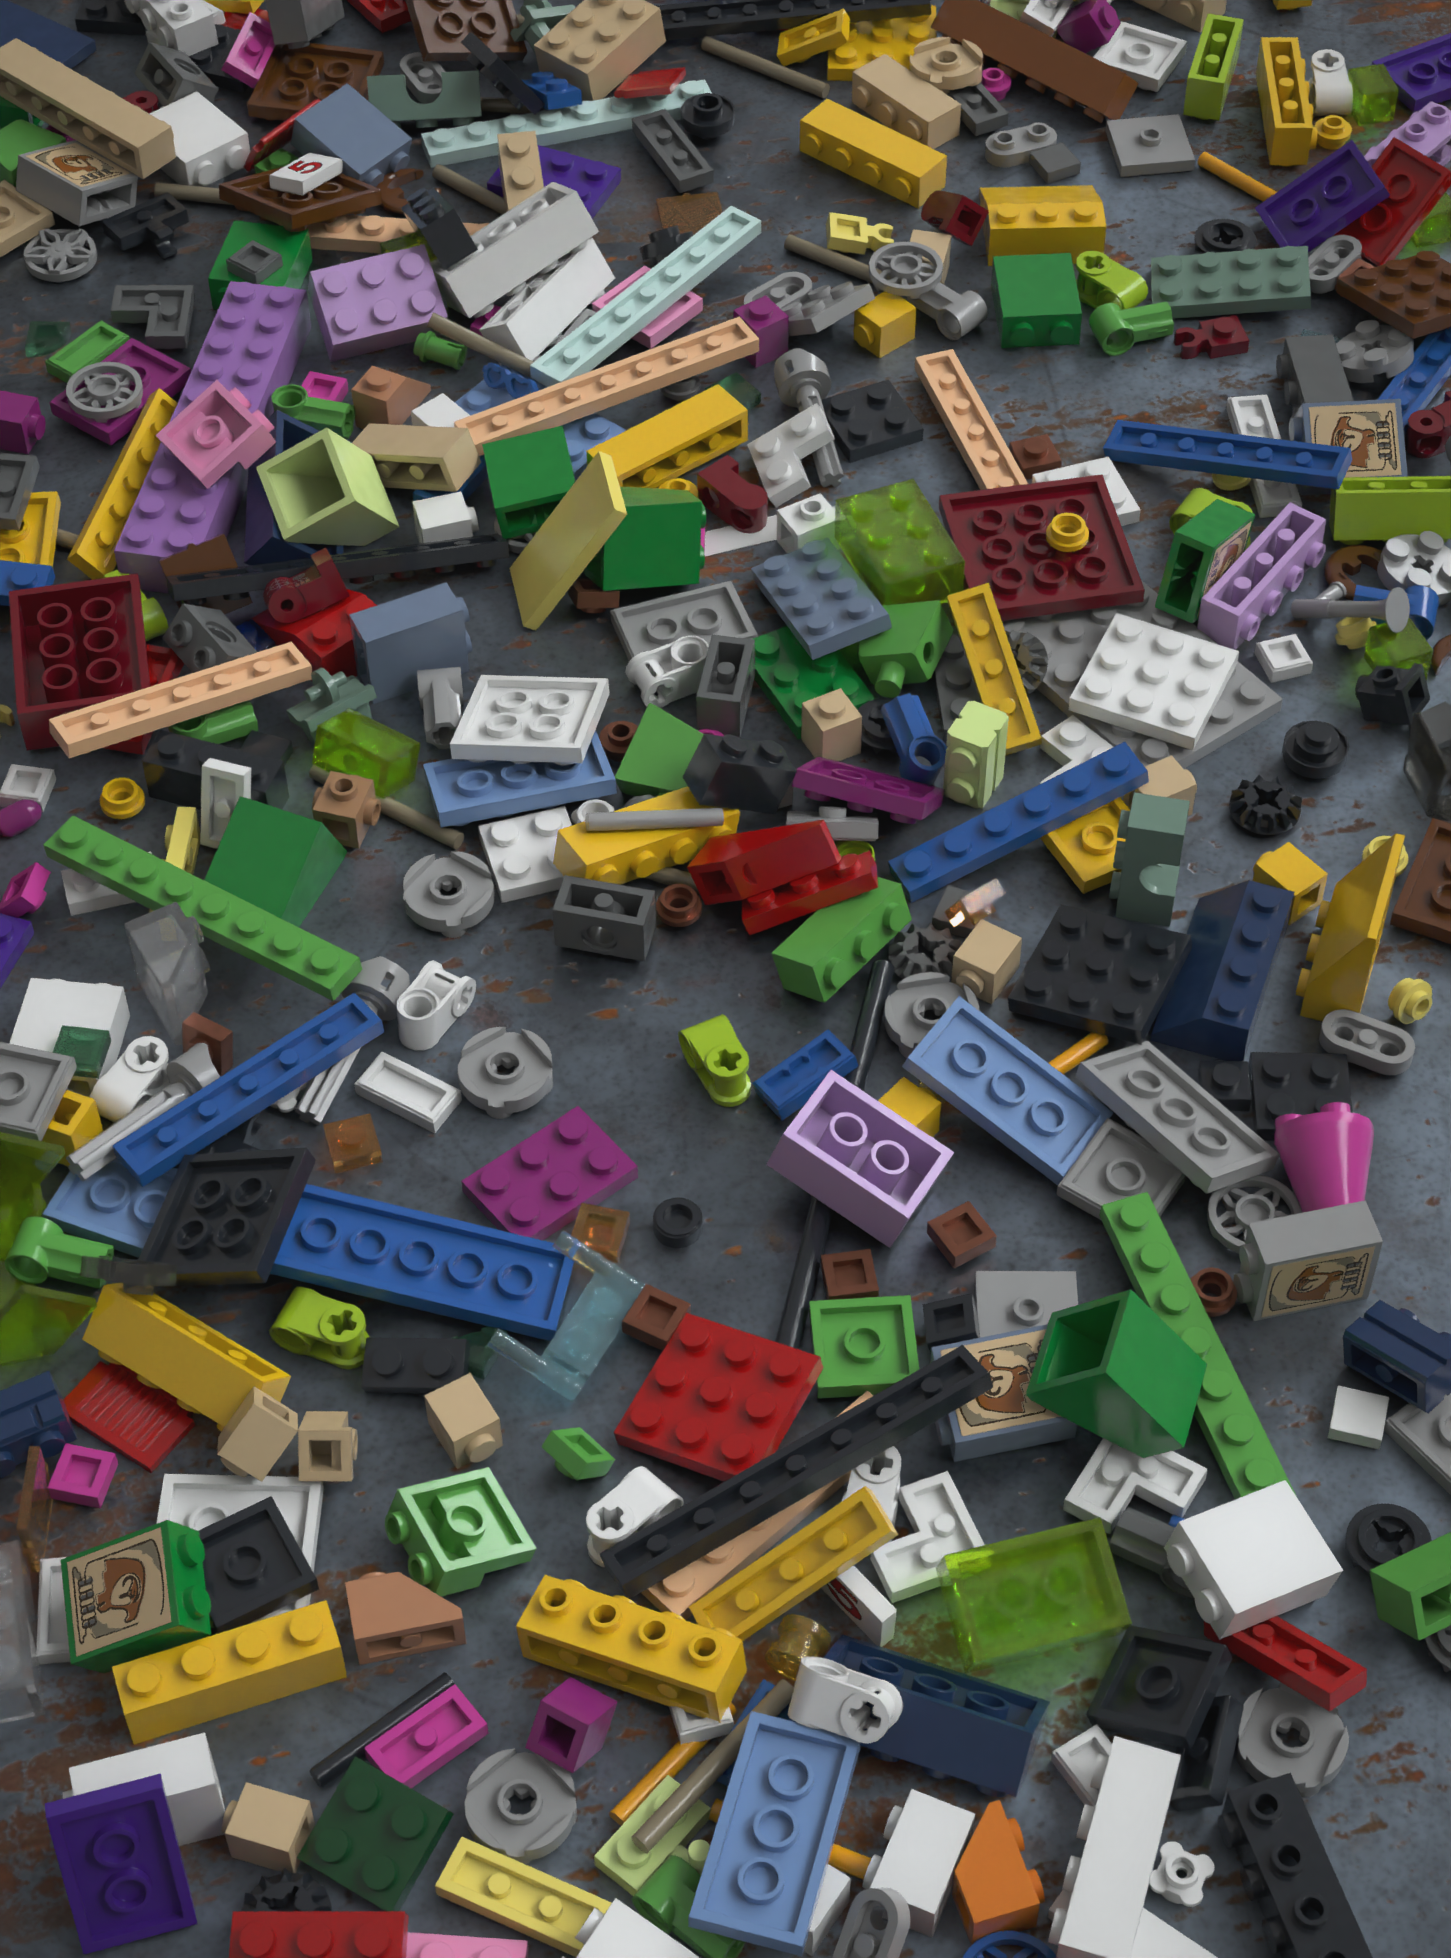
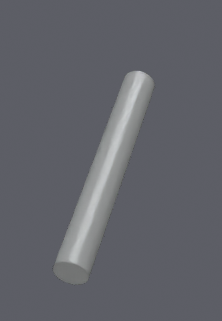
[585,808,724,831]

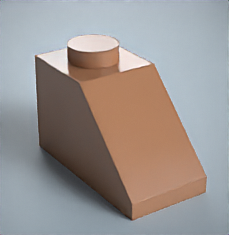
[351,366,431,429]
[345,1572,467,1665]

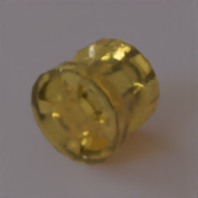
[765,1614,831,1681]

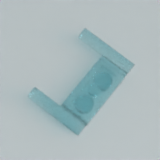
[487,1230,645,1402]

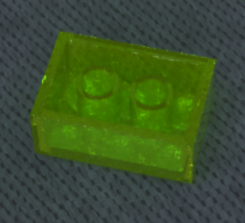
[834,478,965,606]
[936,1517,1132,1674]

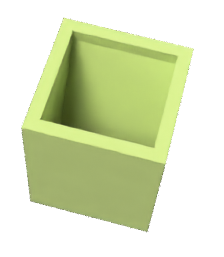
[256,428,399,546]

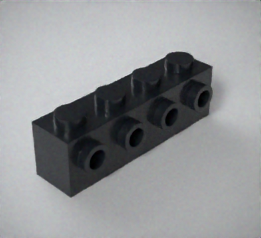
[1218,1773,1373,1958]

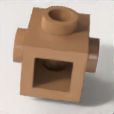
[312,771,381,849]

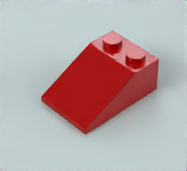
[248,589,377,681]

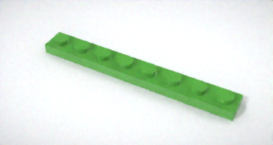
[43,815,362,1001]
[1099,1192,1298,1500]

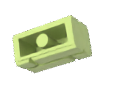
[943,701,1009,809]

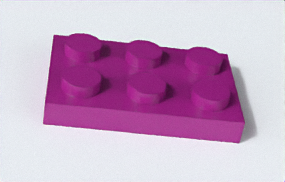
[50,338,191,446]
[792,756,945,824]
[461,1106,638,1240]

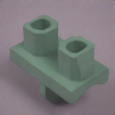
[510,0,576,53]
[286,668,377,747]

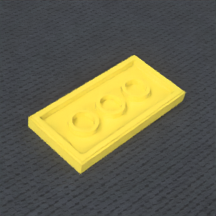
[510,451,627,631]

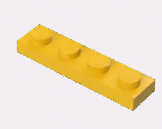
[947,583,1042,756]
[689,1486,898,1641]

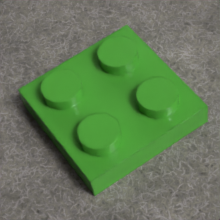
[809,1295,919,1399]

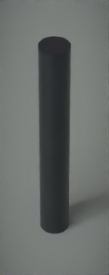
[309,1672,455,1788]

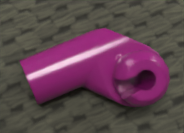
[0,799,42,837]

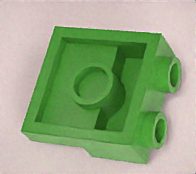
[385,1467,536,1597]

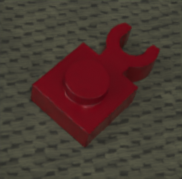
[1174,315,1249,359]

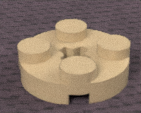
[910,37,983,94]

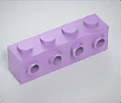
[1364,101,1451,166]
[1197,502,1327,650]

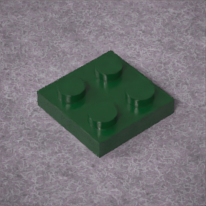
[297,1756,454,1911]

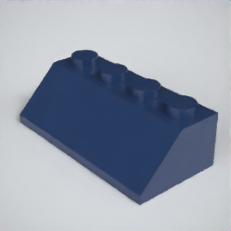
[244,410,344,565]
[1150,880,1294,1061]
[824,1634,1050,1797]

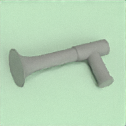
[1291,581,1410,633]

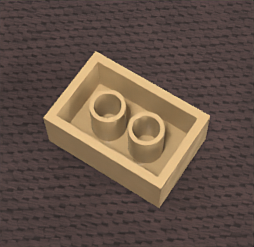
[534,0,666,101]

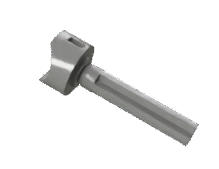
[774,348,844,487]
[295,956,410,1125]
[66,1043,221,1181]

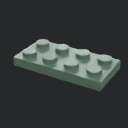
[1151,246,1311,319]

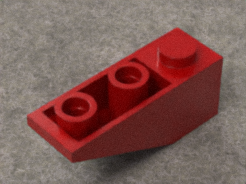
[687,820,842,905]

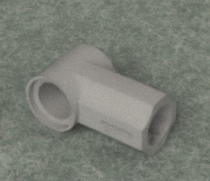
[907,282,988,340]
[417,667,464,749]

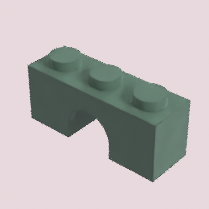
[367,70,482,129]
[1109,792,1190,927]

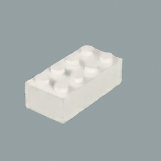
[431,182,599,318]

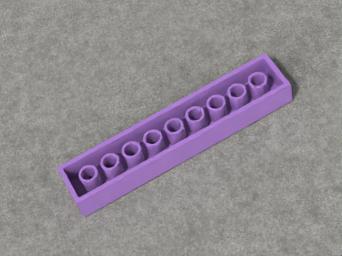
[114,281,311,593]

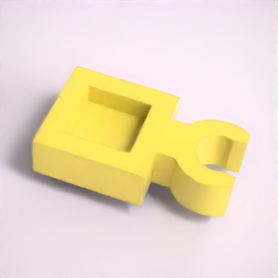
[826,212,894,255]

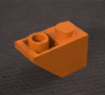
[952,1800,1045,1945]

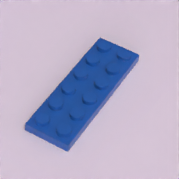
[270,1184,577,1342]

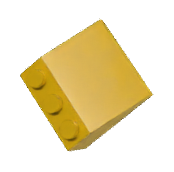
[979,185,1107,266]
[1295,833,1405,1021]

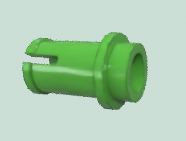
[414,331,467,370]

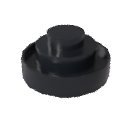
[681,93,735,140]
[639,225,693,265]
[1282,720,1349,779]

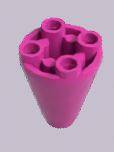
[1274,1102,1374,1213]

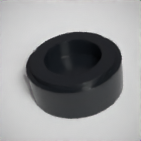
[653,1198,703,1248]

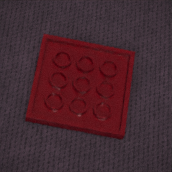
[939,475,1145,621]

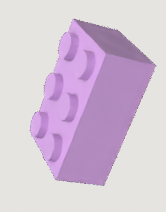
[308,244,448,362]
[766,1070,954,1248]

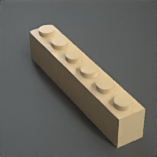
[0,38,176,179]

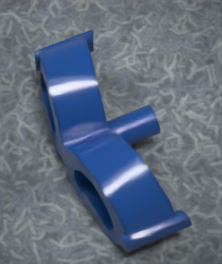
[482,362,541,399]

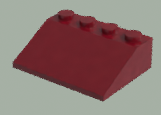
[9,573,151,751]

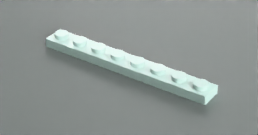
[421,79,711,168]
[530,206,761,387]

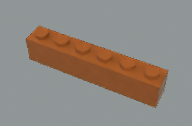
[931,0,1139,124]

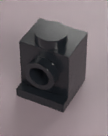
[1355,663,1430,726]

